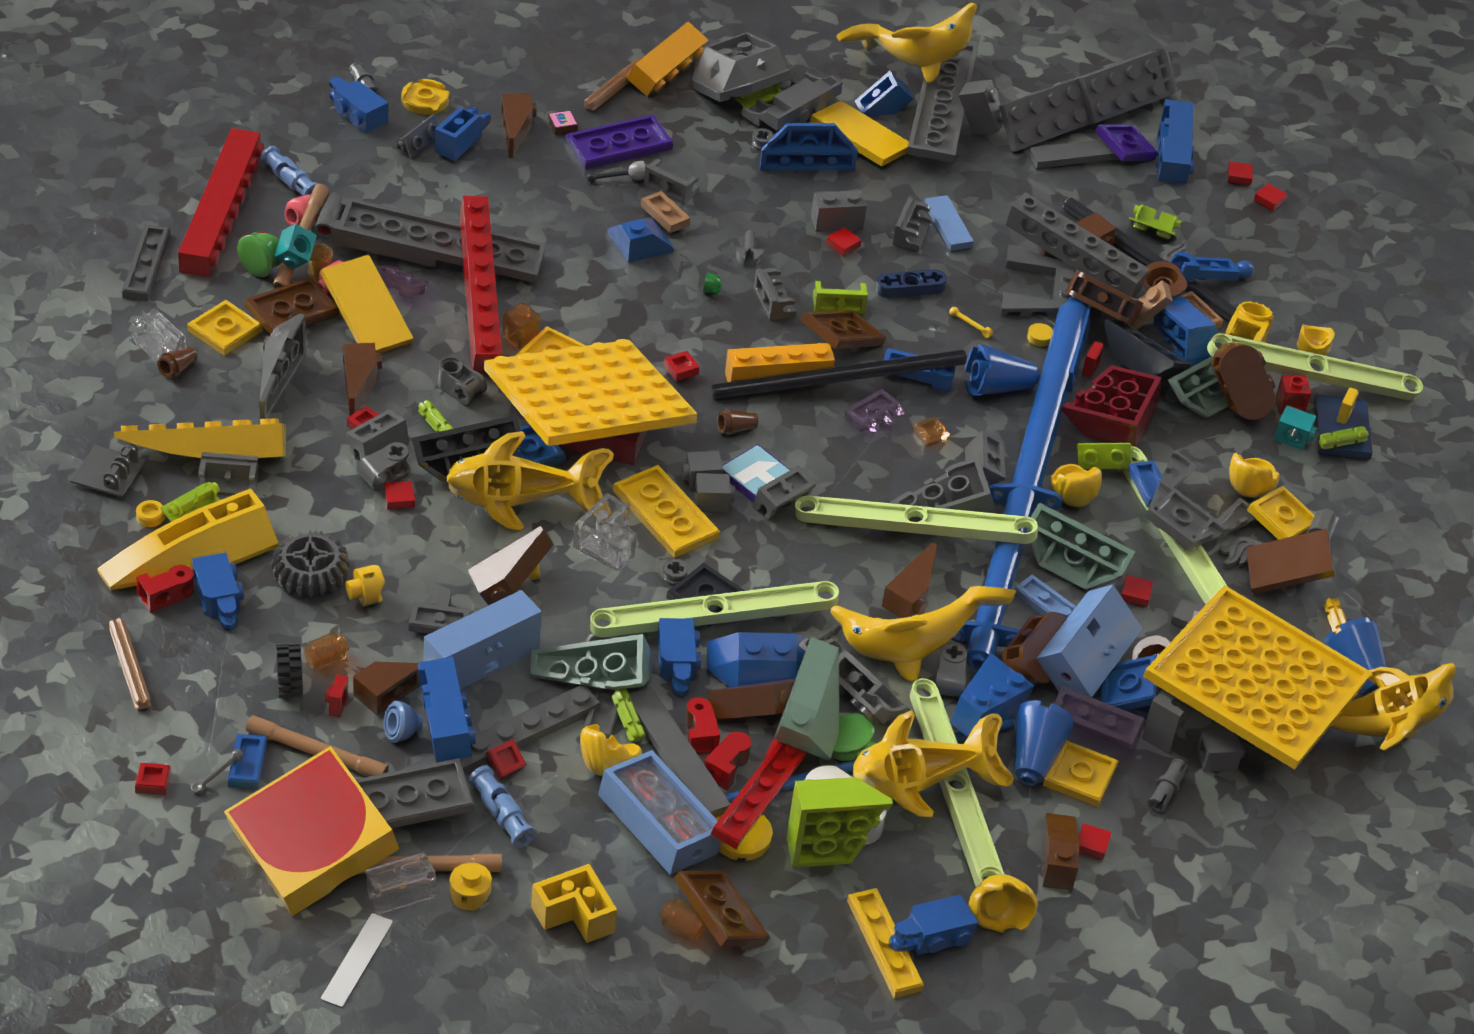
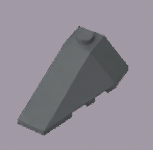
[259,314,306,419]
[889,457,997,522]

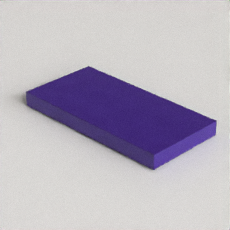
[565,115,673,169]

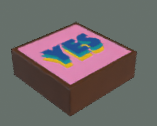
[547,110,578,135]

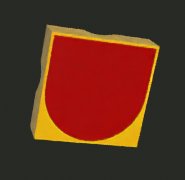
[224,746,399,916]

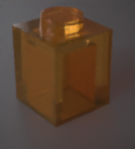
[502,302,540,349]

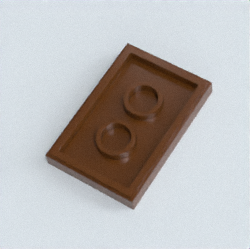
[244,277,340,335]
[801,310,886,349]
[1246,529,1335,594]
[674,871,770,947]

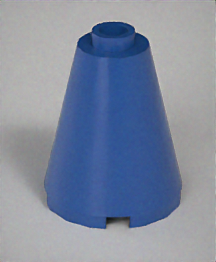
[965,344,1040,396]
[1324,617,1386,696]
[1015,700,1074,786]

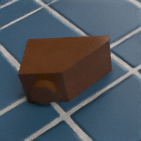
[353,661,421,715]

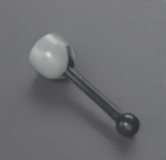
[587,161,645,182]

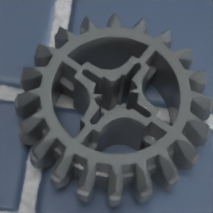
[272,530,349,598]

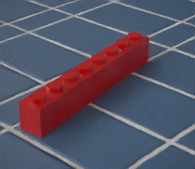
[178,128,264,277]
[460,196,502,374]

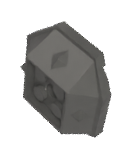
[692,32,796,102]

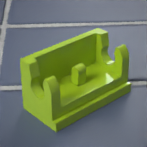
[813,281,868,314]

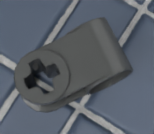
[437,357,488,405]
[356,442,410,490]
[935,642,967,698]

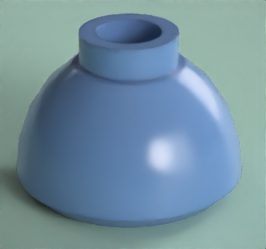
[384,701,423,743]

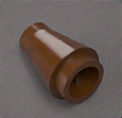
[157,347,198,378]
[717,409,759,435]

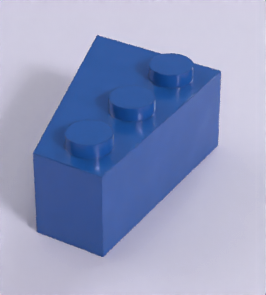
[1157,99,1195,184]
[1153,296,1218,368]
[950,653,1034,737]
[418,657,476,763]

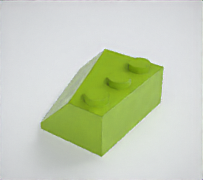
[786,777,893,868]

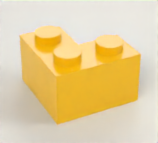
[531,864,617,943]

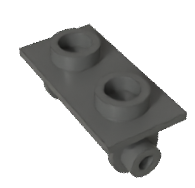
[395,114,438,159]

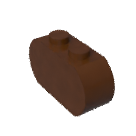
[1065,269,1144,326]
[1212,342,1276,420]
[1002,612,1066,686]

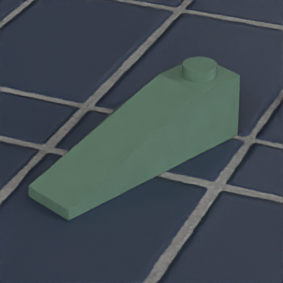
[530,634,652,690]
[774,637,839,761]

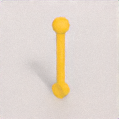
[949,307,993,338]

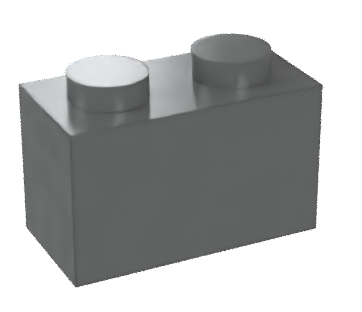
[958,79,1004,135]
[811,190,867,231]

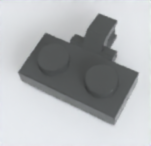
[409,589,471,634]

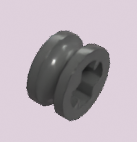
[751,129,774,151]
[662,559,688,586]

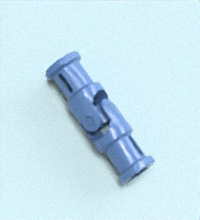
[260,146,318,196]
[468,765,537,848]

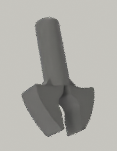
[735,230,764,267]

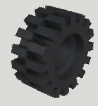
[276,643,303,698]

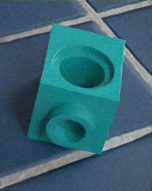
[275,224,317,268]
[1274,406,1318,450]

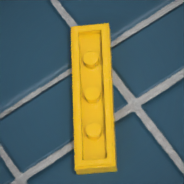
[847,888,924,999]

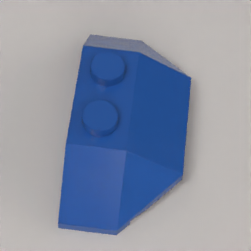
[759,123,858,170]
[707,632,810,688]

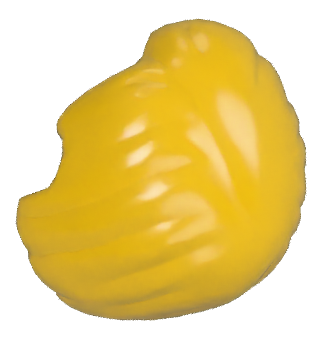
[1229,452,1280,498]
[1051,464,1102,507]
[580,724,642,776]
[968,874,1038,933]

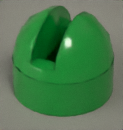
[703,272,722,294]

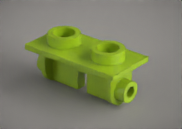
[734,82,782,109]
[1129,204,1182,240]
[1077,443,1133,469]
[160,482,220,522]

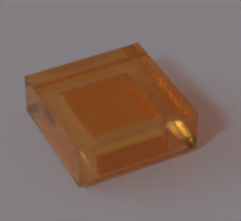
[912,417,949,447]

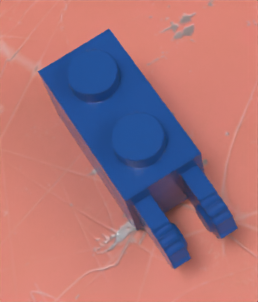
[329,77,388,133]
[435,106,491,161]
[192,552,244,630]
[657,618,701,696]
[889,894,978,955]

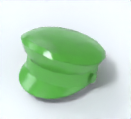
[237,232,282,277]
[832,713,876,761]

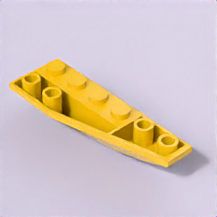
[114,418,286,458]
[98,488,279,590]

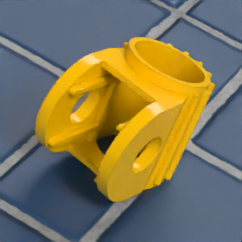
[1221,301,1274,346]

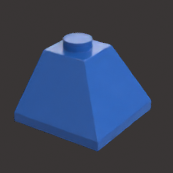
[608,218,674,263]

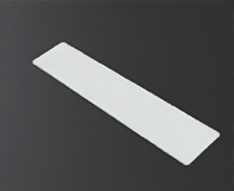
[321,913,393,1007]

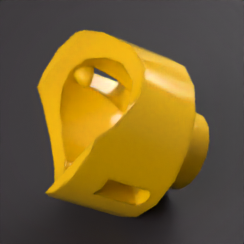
[1297,324,1335,356]
[346,565,385,606]
[449,863,492,911]

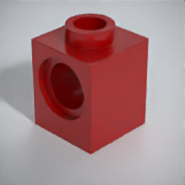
[1276,375,1311,415]

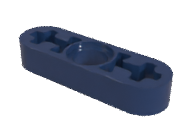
[875,269,947,298]

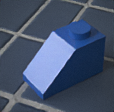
[855,71,914,117]

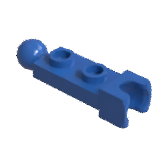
[1170,252,1254,282]

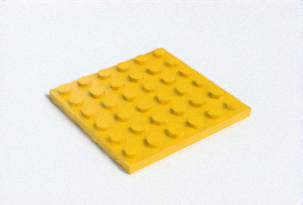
[484,339,698,446]
[1143,585,1372,770]

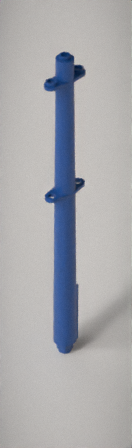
[951,296,1091,670]

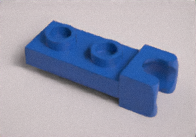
[884,348,956,391]

